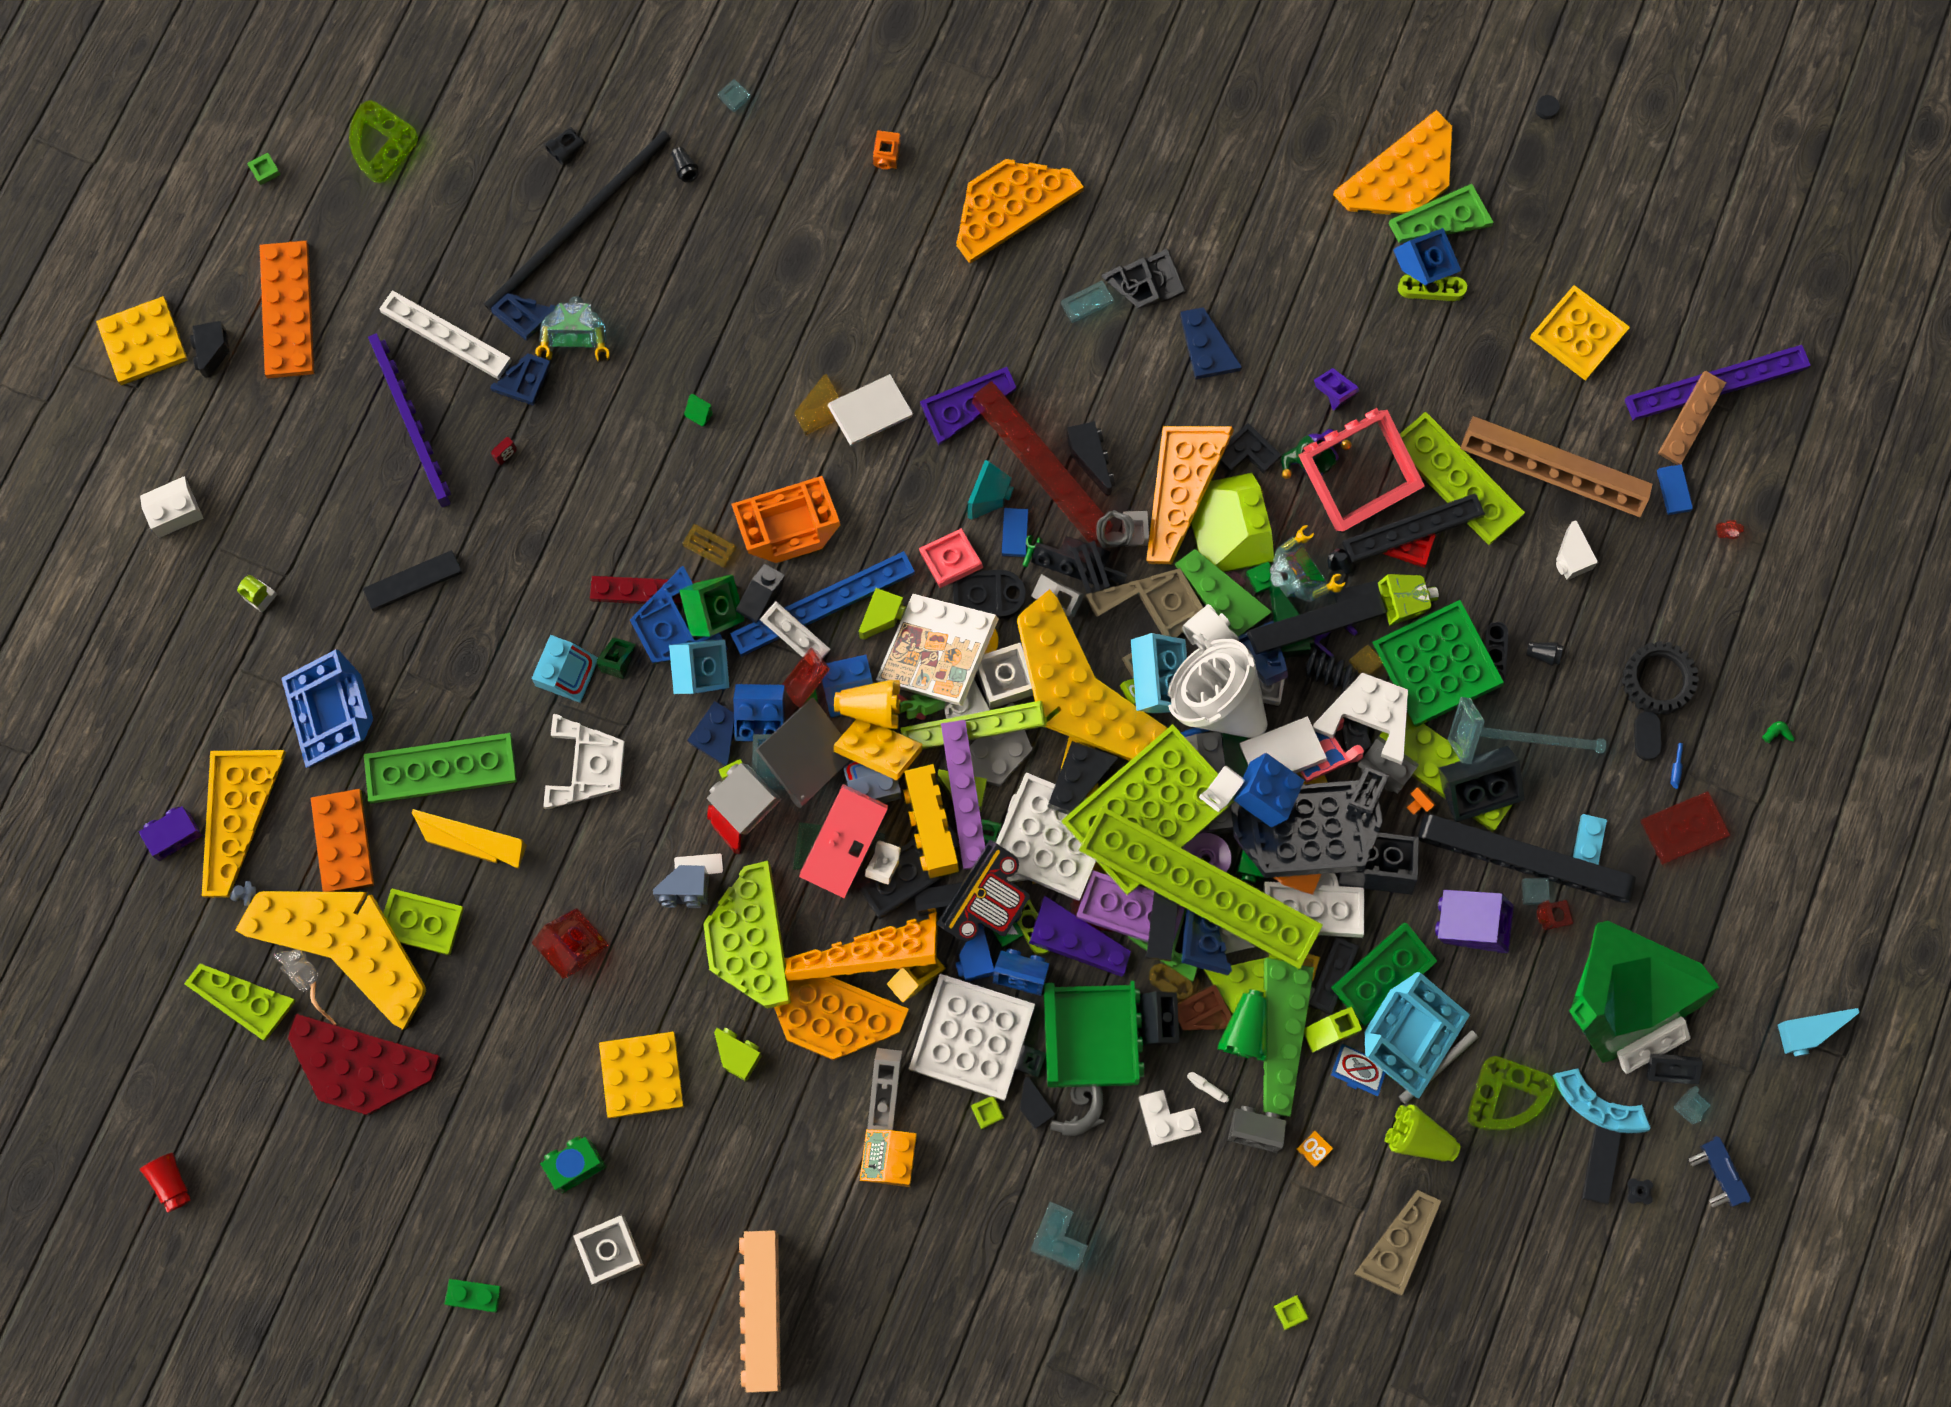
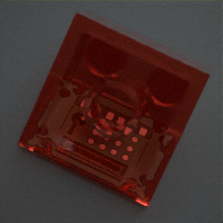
[532,908,609,979]

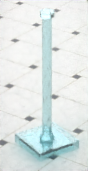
[1448,697,1606,764]

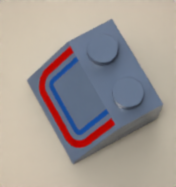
[843,761,902,803]

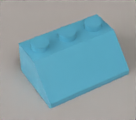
[1131,633,1187,713]

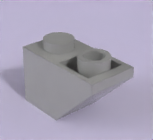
[1031,574,1085,617]

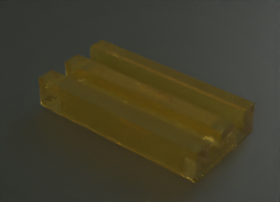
[682,524,736,568]

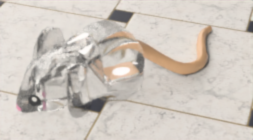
[274,949,336,1025]

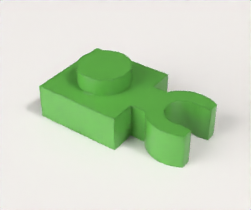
[899,694,945,719]

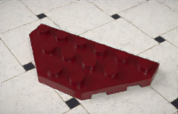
[288,1014,440,1115]

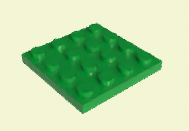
[1372,600,1504,728]

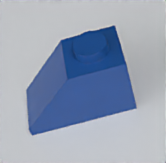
[956,923,994,982]

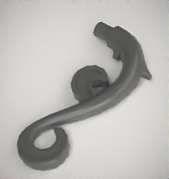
[1050,1086,1105,1136]

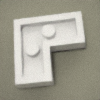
[1138,1090,1201,1146]

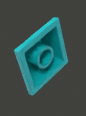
[968,460,1014,519]

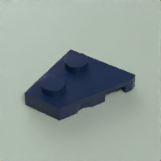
[491,293,557,341]

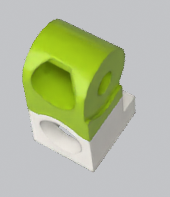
[237,575,277,613]

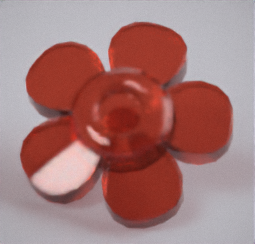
[1716,520,1744,539]

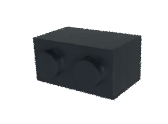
[1140,992,1179,1045]

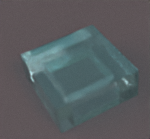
[717,79,750,112]
[1522,878,1550,904]

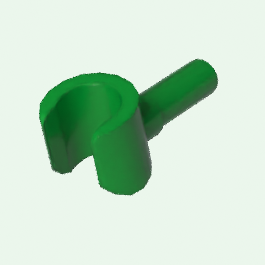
[1022,535,1043,567]

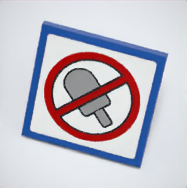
[1331,1044,1385,1096]

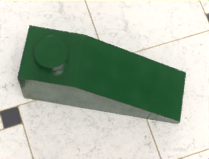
[1269,582,1314,658]

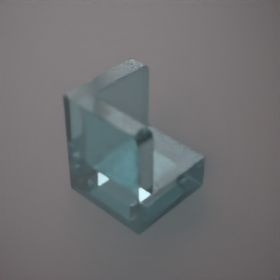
[1673,1086,1711,1125]

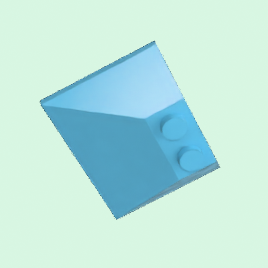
[1365,972,1470,1098]

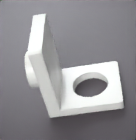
[1199,766,1245,812]

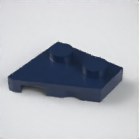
[490,353,551,406]
[687,701,734,766]

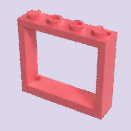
[1299,408,1425,531]

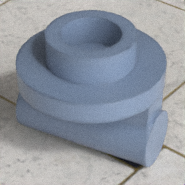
[230,881,256,906]

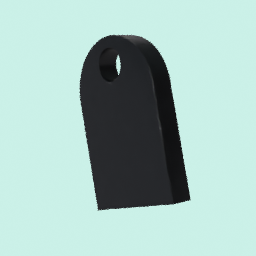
[953,570,1025,619]

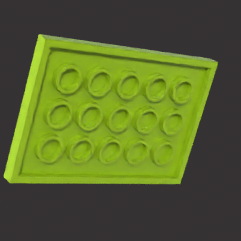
[1061,724,1235,896]

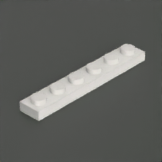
[380,290,512,380]

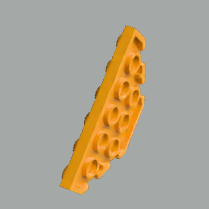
[1333,110,1452,215]
[957,159,1084,264]
[774,957,909,1060]

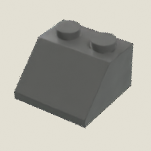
[1227,1106,1286,1153]

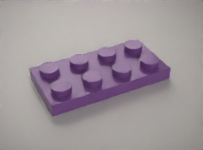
[1076,870,1185,942]

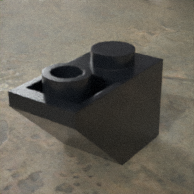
[190,321,230,378]

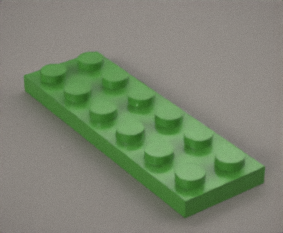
[364,733,517,804]

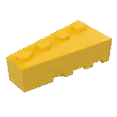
[903,764,959,878]

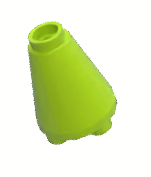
[1385,1105,1460,1162]

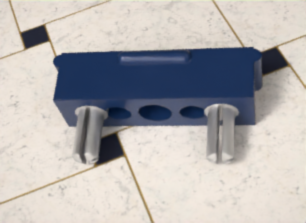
[1689,1136,1751,1208]

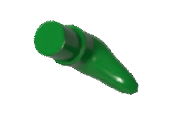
[1762,721,1795,743]

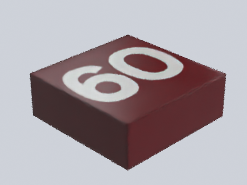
[491,437,517,466]

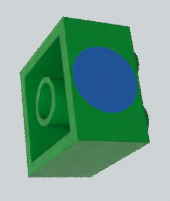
[540,1136,607,1194]

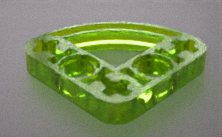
[349,100,418,183]
[1467,1056,1555,1131]

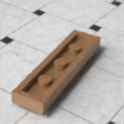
[1658,371,1726,465]

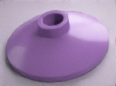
[1183,833,1231,872]

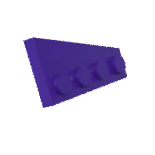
[920,367,1016,446]
[1029,896,1131,977]

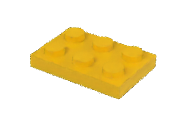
[834,719,922,781]

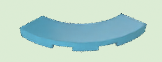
[1553,1069,1651,1133]

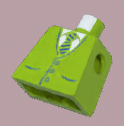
[1378,574,1439,626]

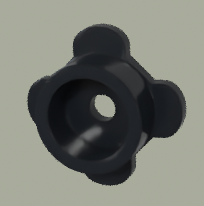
[1627,1178,1653,1205]

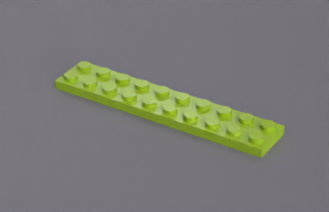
[1078,806,1323,969]

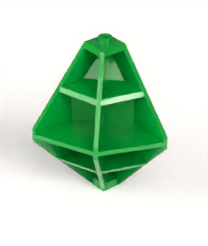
[1569,921,1720,1063]

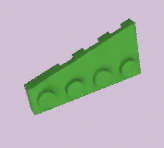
[1389,184,1494,243]
[1175,549,1272,636]

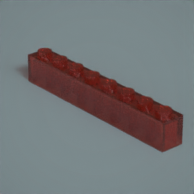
[972,381,1113,544]

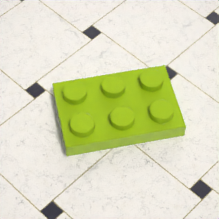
[383,888,464,956]

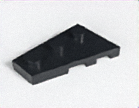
[1047,741,1118,815]

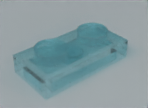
[1061,281,1113,323]

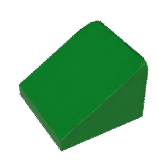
[685,394,713,427]

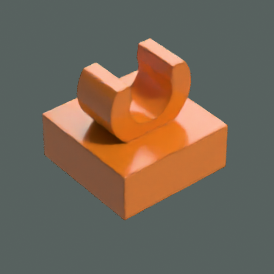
[1407,787,1436,815]

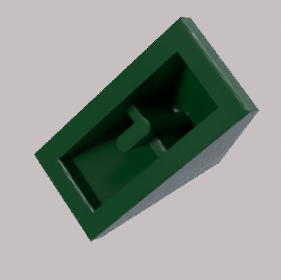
[597,637,636,679]

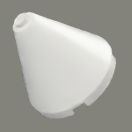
[1168,639,1268,738]

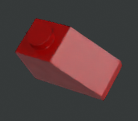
[707,805,742,854]

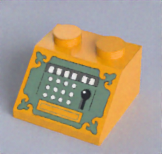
[860,1130,917,1187]

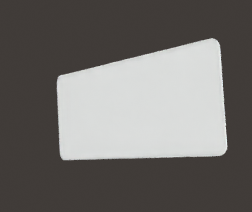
[674,854,723,874]

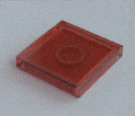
[783,647,830,708]

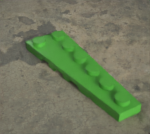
[1263,958,1314,1117]

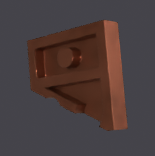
[1178,984,1232,1030]

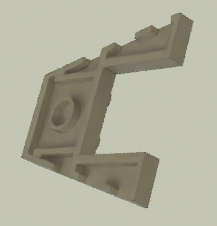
[1085,568,1203,678]

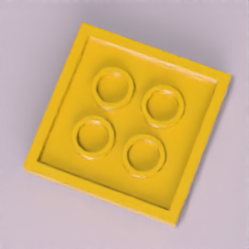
[1530,285,1630,381]
[96,296,188,385]
[599,1032,684,1119]

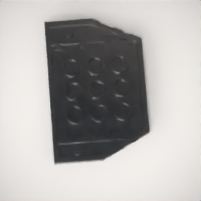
[1231,780,1382,878]

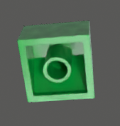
[679,575,745,637]

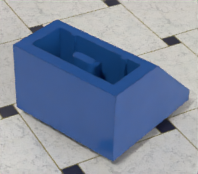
[733,684,785,741]

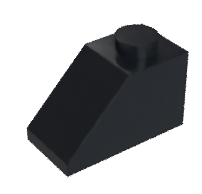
[736,563,785,624]

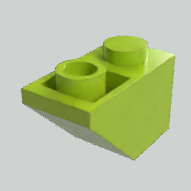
[1304,1007,1362,1053]
[714,1028,762,1082]

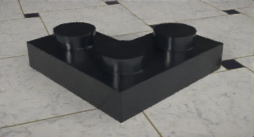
[1220,423,1281,474]

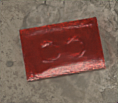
[1640,791,1730,865]

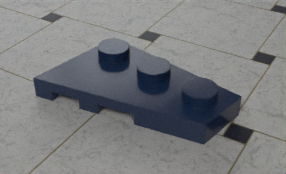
[1180,307,1242,379]
[1238,621,1288,687]

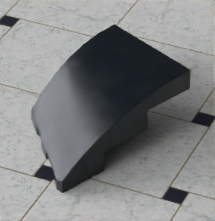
[1102,249,1187,308]

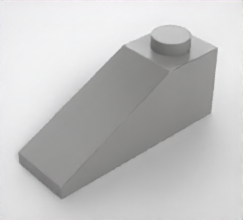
[867,1048,902,1130]

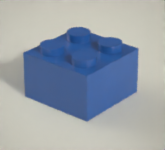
[1233,753,1305,827]

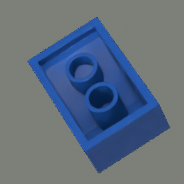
[993,949,1049,996]

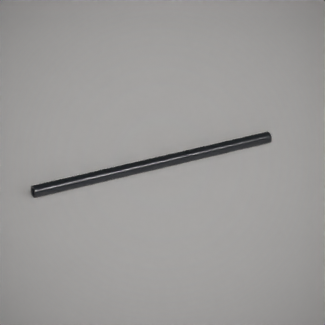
[484,130,671,312]

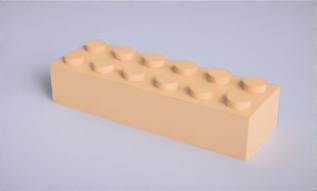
[739,1231,781,1393]

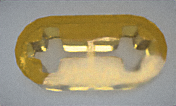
[1149,964,1193,1001]

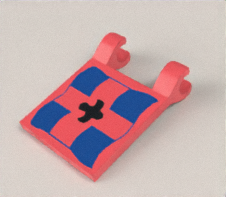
[1300,718,1364,783]

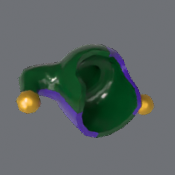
[1281,429,1351,479]

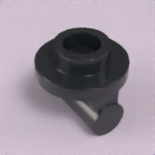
[1328,548,1353,574]

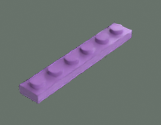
[941,720,985,870]

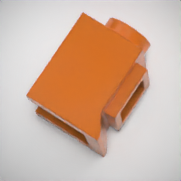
[873,130,900,169]

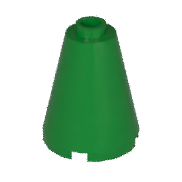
[1217,989,1268,1061]

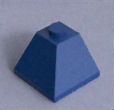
[1393,228,1461,285]

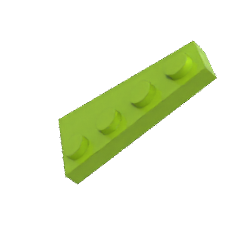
[184,964,296,1042]

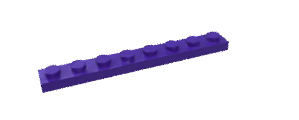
[368,333,452,508]
[1625,345,1811,421]

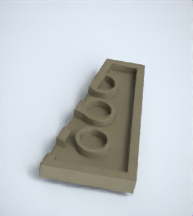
[1354,1190,1441,1296]

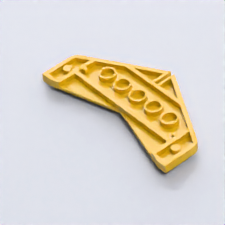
[1017,589,1167,761]
[236,891,426,1029]

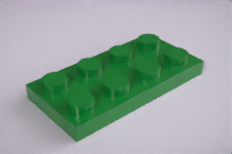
[1331,923,1437,1026]

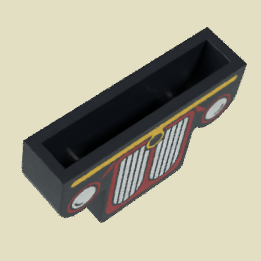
[937,840,1030,941]

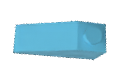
[1778,1008,1859,1057]

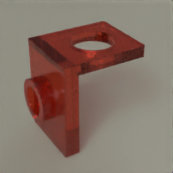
[1536,900,1573,930]

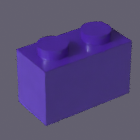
[139,806,203,861]

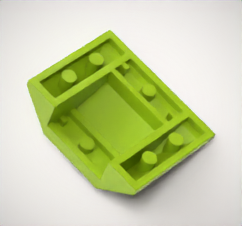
[1191,473,1275,573]

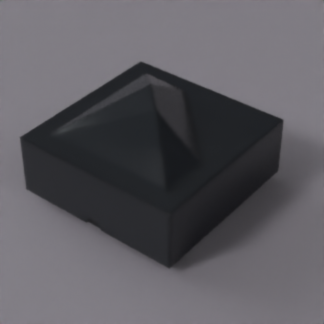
[1015,1045,1046,1077]

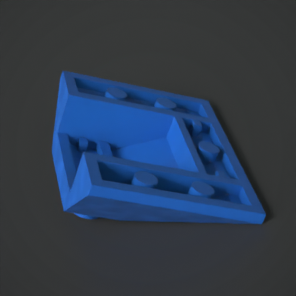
[281,649,373,768]

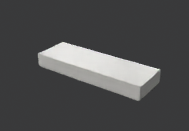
[760,601,831,667]
[1617,1016,1691,1074]

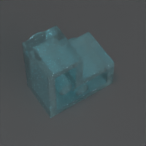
[1030,1202,1088,1271]

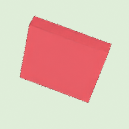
[919,528,983,588]

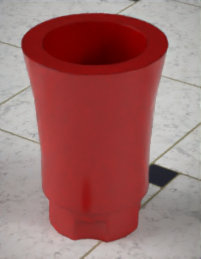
[140,1153,191,1213]

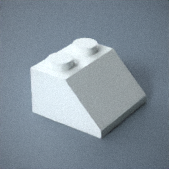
[140,476,203,538]

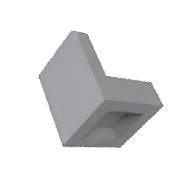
[1122,511,1149,546]

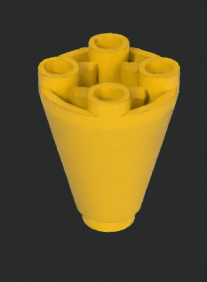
[834,680,901,729]

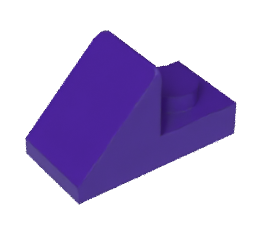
[1314,368,1359,411]

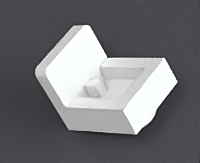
[865,841,901,884]

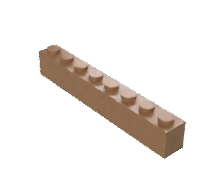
[1460,416,1653,517]

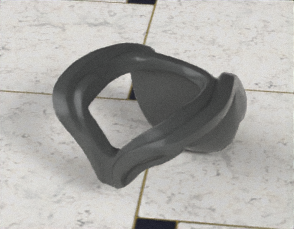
[1096,510,1135,548]

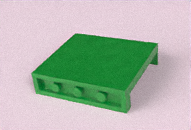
[1044,981,1144,1088]

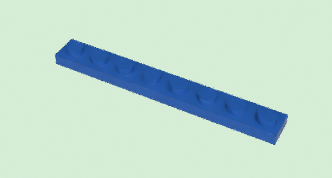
[730,551,915,657]

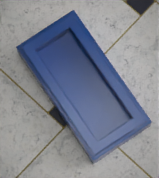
[1657,464,1693,515]
[1002,508,1028,557]

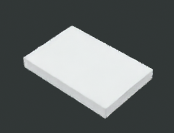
[828,374,913,446]
[1239,716,1327,773]

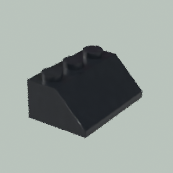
[1439,746,1525,822]
[1338,833,1419,895]

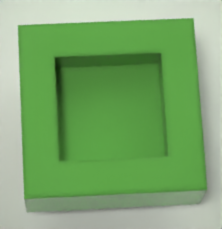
[247,153,281,186]

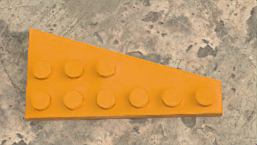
[785,912,938,981]

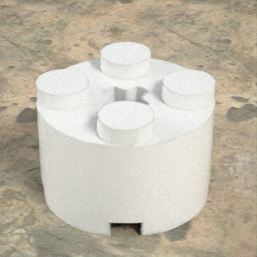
[1182,604,1239,652]

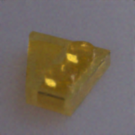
[794,374,839,435]

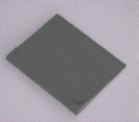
[756,697,851,808]

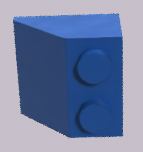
[819,655,873,718]

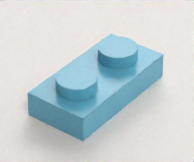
[1573,814,1607,865]

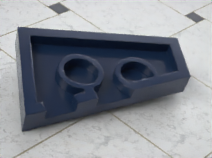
[1181,909,1232,975]

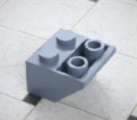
[653,865,709,908]

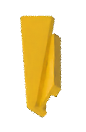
[412,810,527,869]

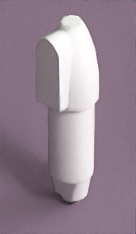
[1187,1072,1229,1103]

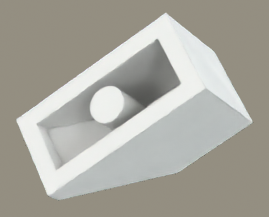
[1556,521,1598,580]

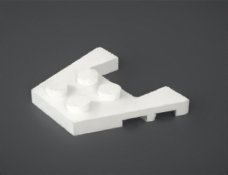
[1313,673,1408,765]
[543,714,625,809]

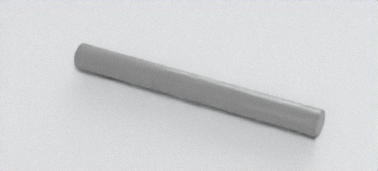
[1399,1030,1478,1104]

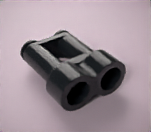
[544,127,585,165]

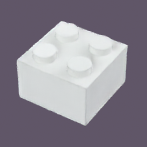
[977,643,1033,709]
[573,1215,643,1286]

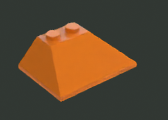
[731,476,840,563]

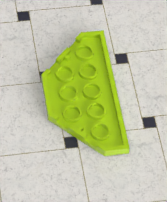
[703,861,791,1008]

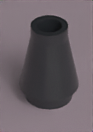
[671,147,699,182]
[1526,642,1564,666]

